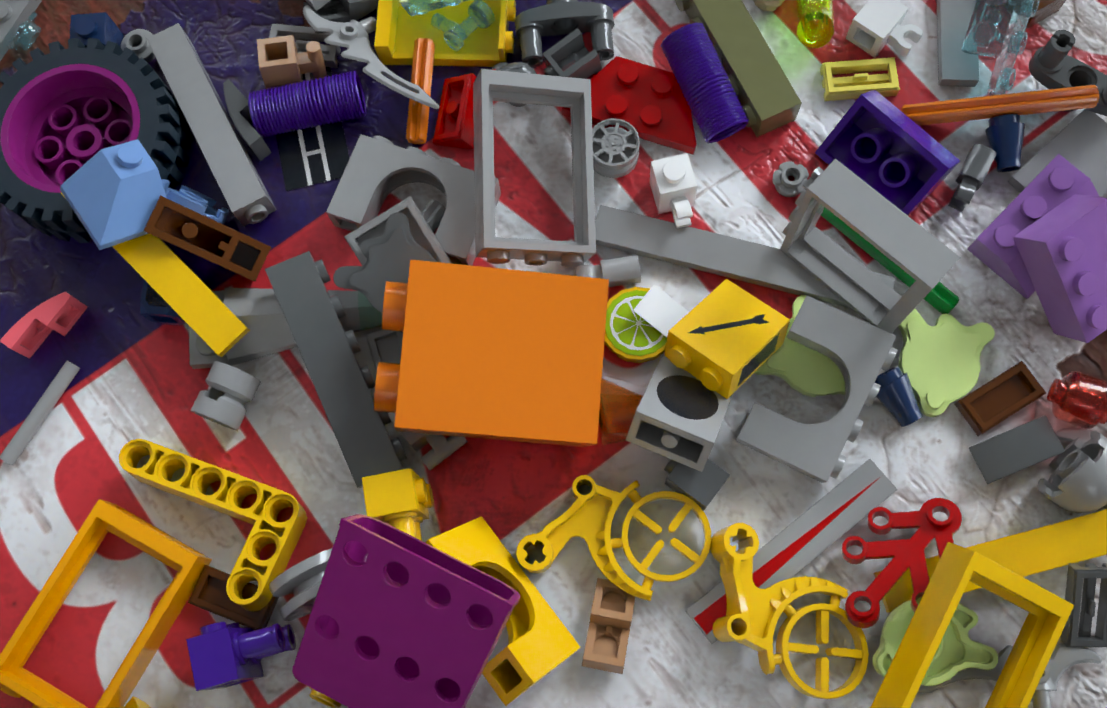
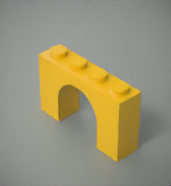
[425,516,581,706]

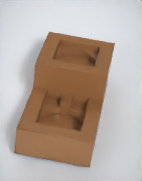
[582,578,635,674]

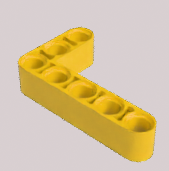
[119,439,307,612]

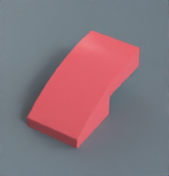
[0,292,88,359]

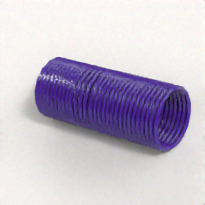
[661,22,749,143]
[248,71,367,138]

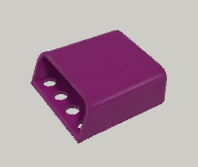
[292,514,520,708]

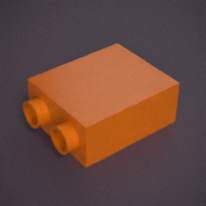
[374,260,609,447]

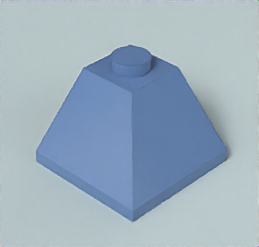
[60,139,167,250]

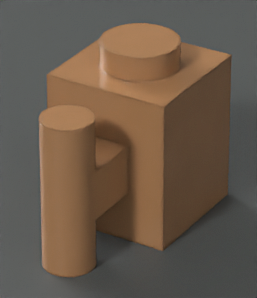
[257,35,328,89]

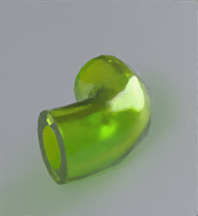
[796,0,834,48]

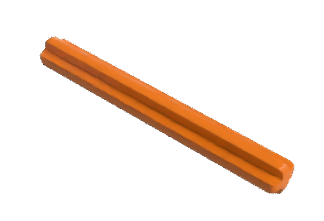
[901,85,1099,126]

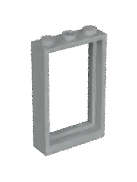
[473,69,596,267]

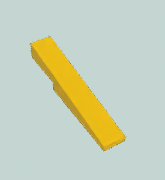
[874,509,1107,613]

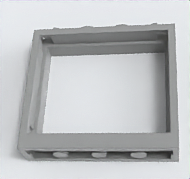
[780,159,961,334]

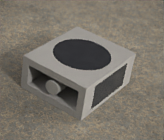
[626,356,733,472]

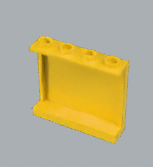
[374,0,516,67]

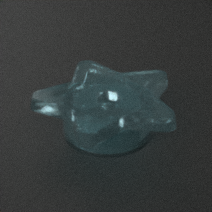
[7,12,42,51]

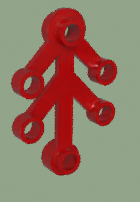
[842,498,962,628]

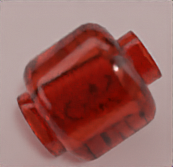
[1047,371,1107,429]

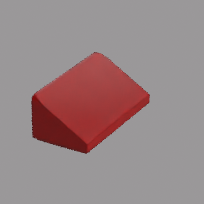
[433,73,477,149]

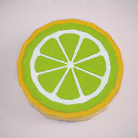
[604,287,667,363]

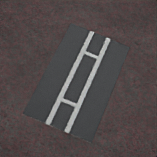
[276,67,350,191]

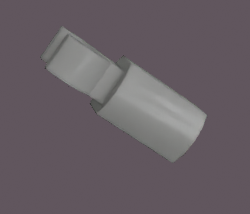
[574,255,641,287]

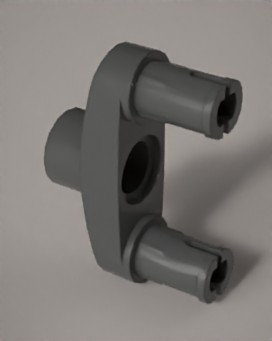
[515,0,615,67]
[1029,30,1107,116]

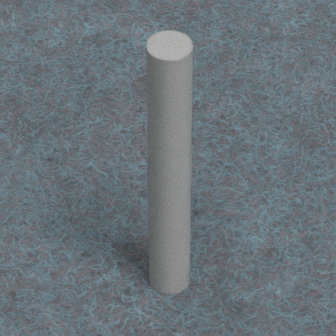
[0,360,81,465]

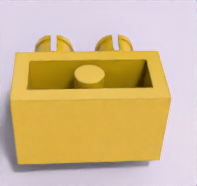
[362,468,434,541]

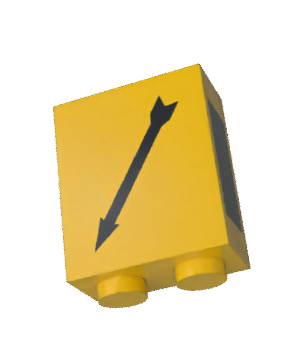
[664,279,790,399]

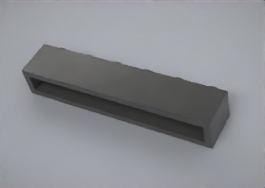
[265,251,407,488]

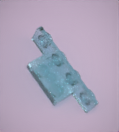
[961,0,1039,96]

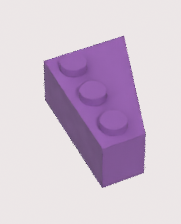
[1013,194,1107,343]

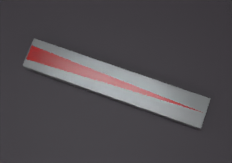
[685,459,898,644]

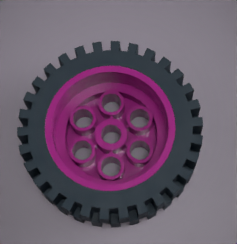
[0,38,191,243]

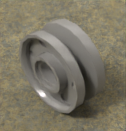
[269,548,332,621]

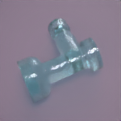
[431,0,495,51]

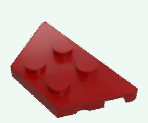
[562,56,697,155]

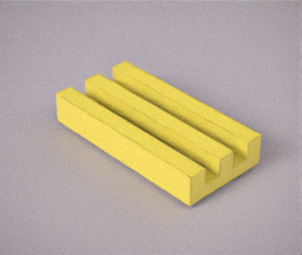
[820,57,900,101]

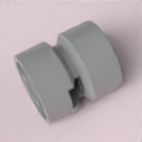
[191,361,261,431]

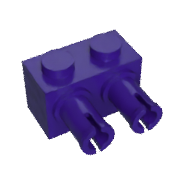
[186,622,296,691]

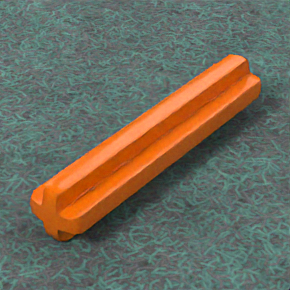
[406,38,435,145]

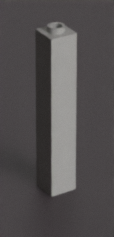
[146,23,276,226]

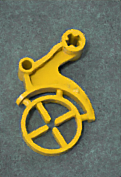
[516,475,711,601]
[710,523,869,699]

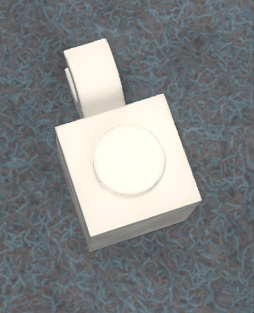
[846,0,923,58]
[649,153,697,229]

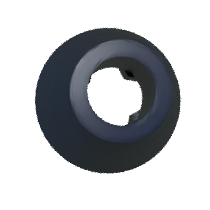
[985,114,1025,172]
[875,366,923,427]

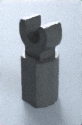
[948,144,997,212]

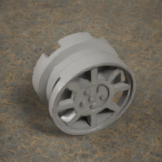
[592,118,640,178]

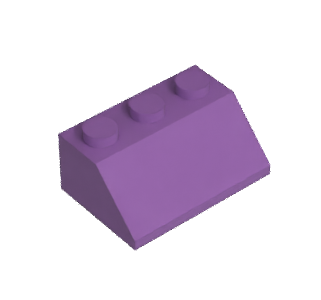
[968,153,1100,299]

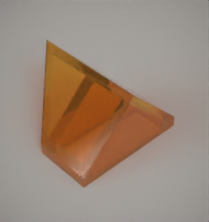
[598,378,643,445]

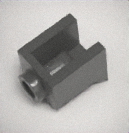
[543,28,602,79]

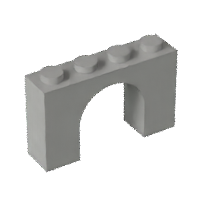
[326,134,501,266]
[736,295,898,483]

